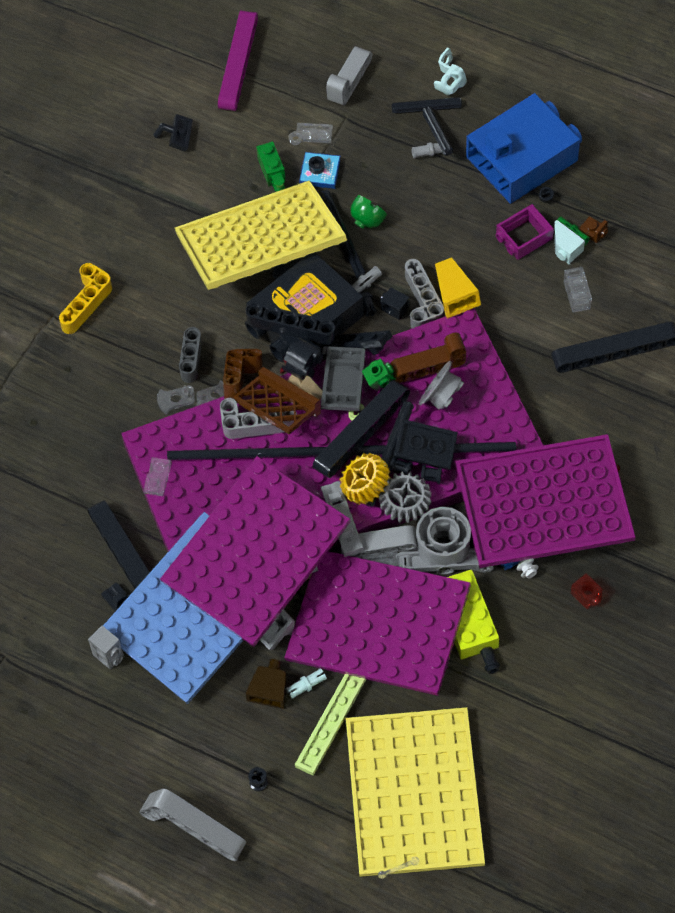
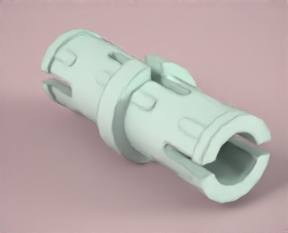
[286,668,327,699]

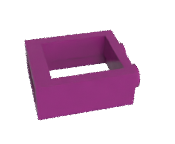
[495,204,554,260]

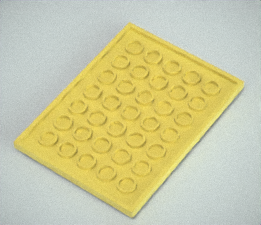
[175,180,347,290]

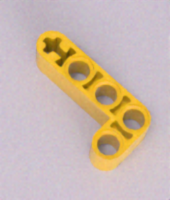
[59,263,112,334]

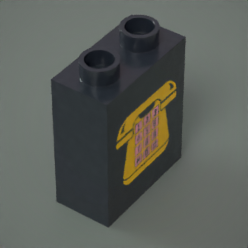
[245,252,364,363]

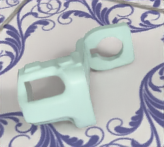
[434,48,467,96]

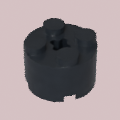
[282,336,324,381]

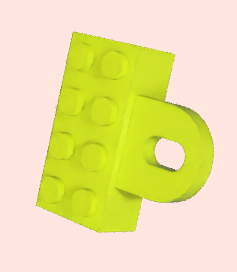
[448,569,499,660]

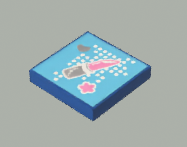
[299,152,341,189]

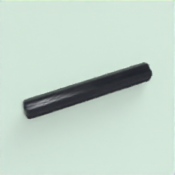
[391,97,461,113]
[422,107,453,156]

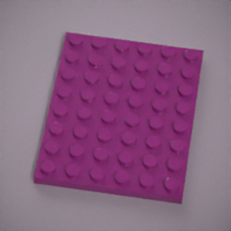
[455,434,635,568]
[160,456,351,647]
[284,551,471,696]

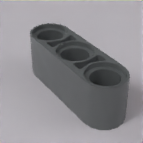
[179,327,202,383]

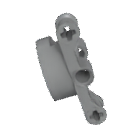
[396,507,493,575]

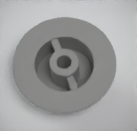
[418,361,464,410]

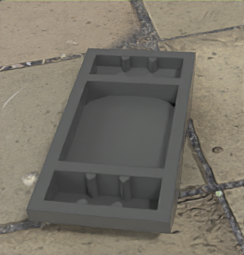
[321,347,365,411]

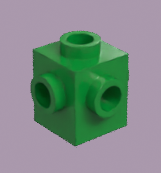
[362,358,395,391]

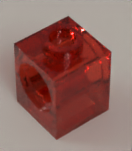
[571,573,603,609]

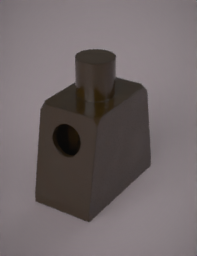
[245,659,287,709]

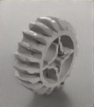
[379,471,431,523]

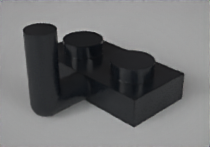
[153,114,193,152]

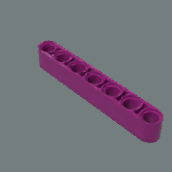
[218,10,258,111]

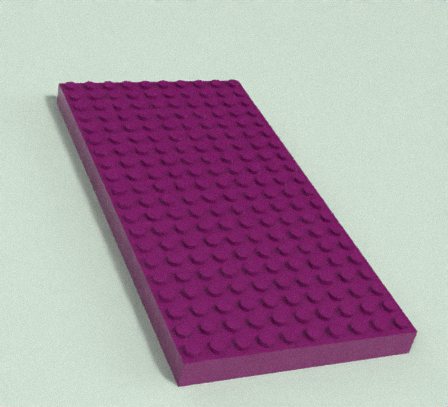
[121,308,543,552]

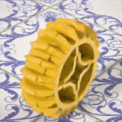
[339,453,390,505]

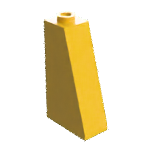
[435,257,481,319]

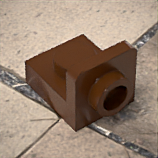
[579,216,608,243]

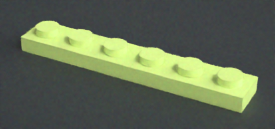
[295,674,367,776]

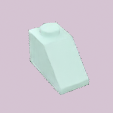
[554,220,585,264]

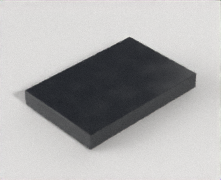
[393,419,458,470]

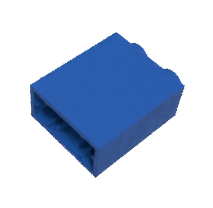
[466,93,582,204]

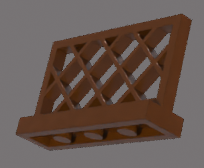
[233,367,321,435]

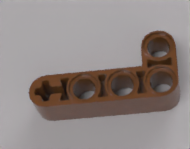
[390,332,466,383]
[223,349,263,399]

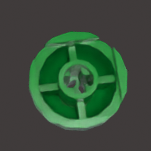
[350,195,387,229]

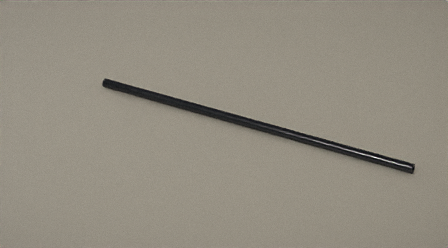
[167,442,516,460]

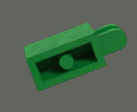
[256,142,285,192]

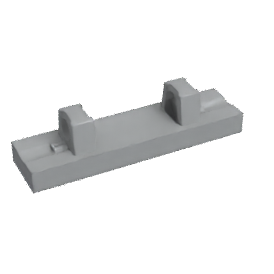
[321,481,364,557]

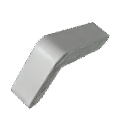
[139,789,246,861]

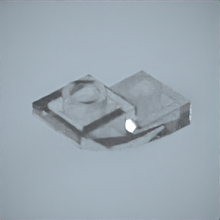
[143,457,172,496]

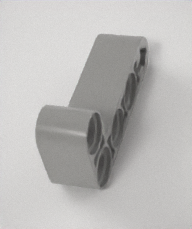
[326,46,372,105]
[405,259,444,329]
[220,398,297,439]
[340,525,419,558]

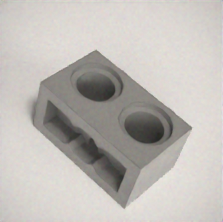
[88,626,124,669]

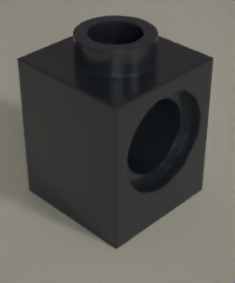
[380,287,410,320]

